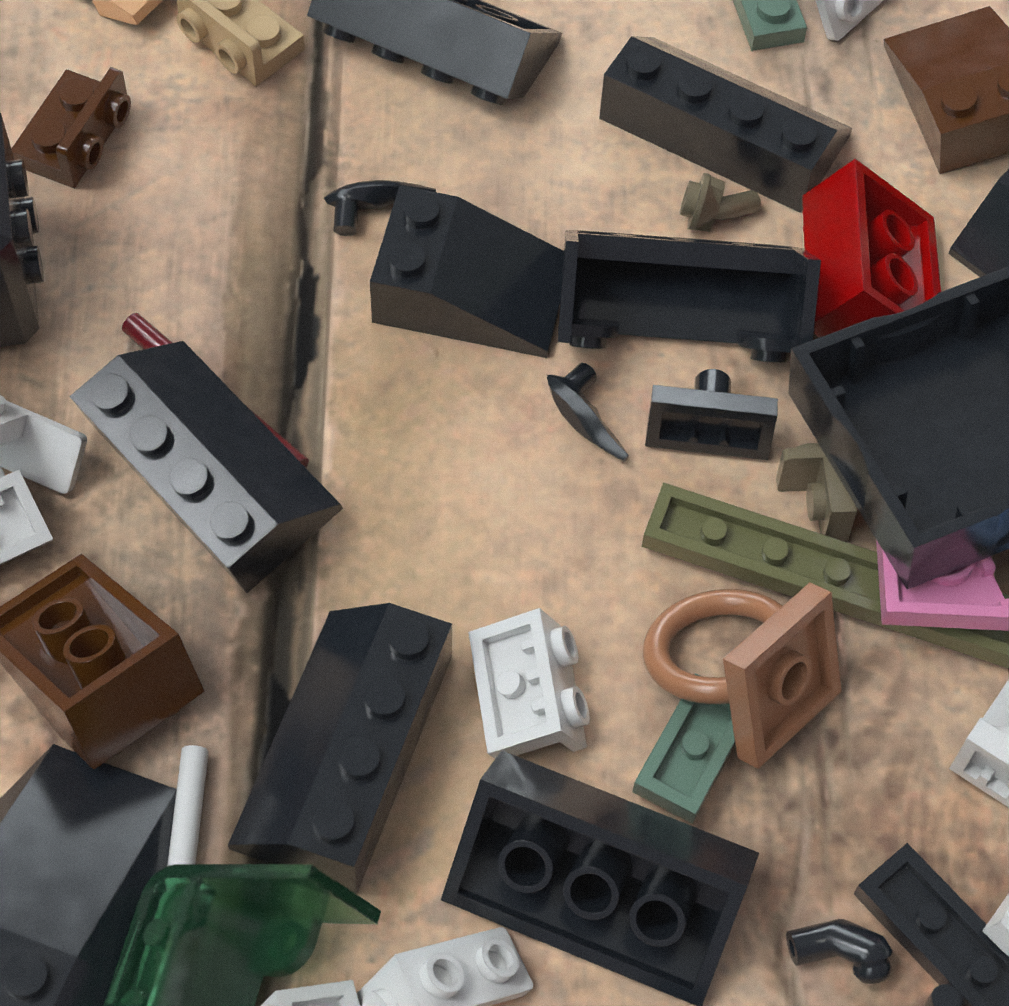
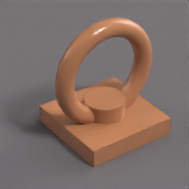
[643,582,842,769]

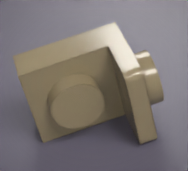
[776,443,857,542]

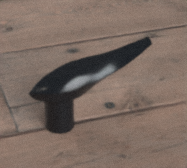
[324,180,436,236]
[547,363,629,462]

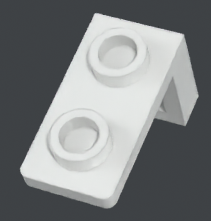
[357,927,533,1006]

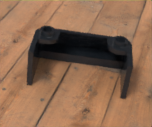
[558,230,821,363]

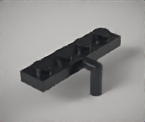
[854,843,1009,1006]

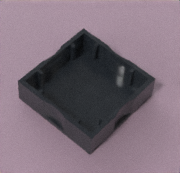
[788,266,1009,589]

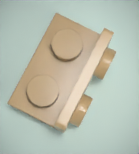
[176,0,305,87]

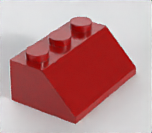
[802,159,941,338]

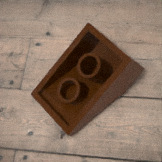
[884,6,1009,174]
[0,553,205,770]

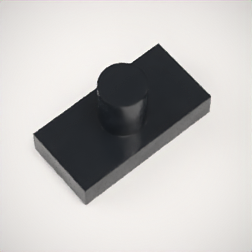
[645,369,778,460]

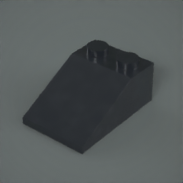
[370,185,564,358]

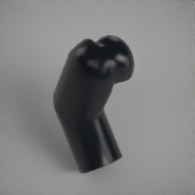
[786,919,893,984]

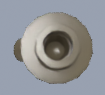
[680,173,761,232]

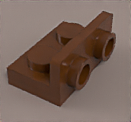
[11,67,131,189]

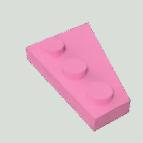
[876,540,1009,631]

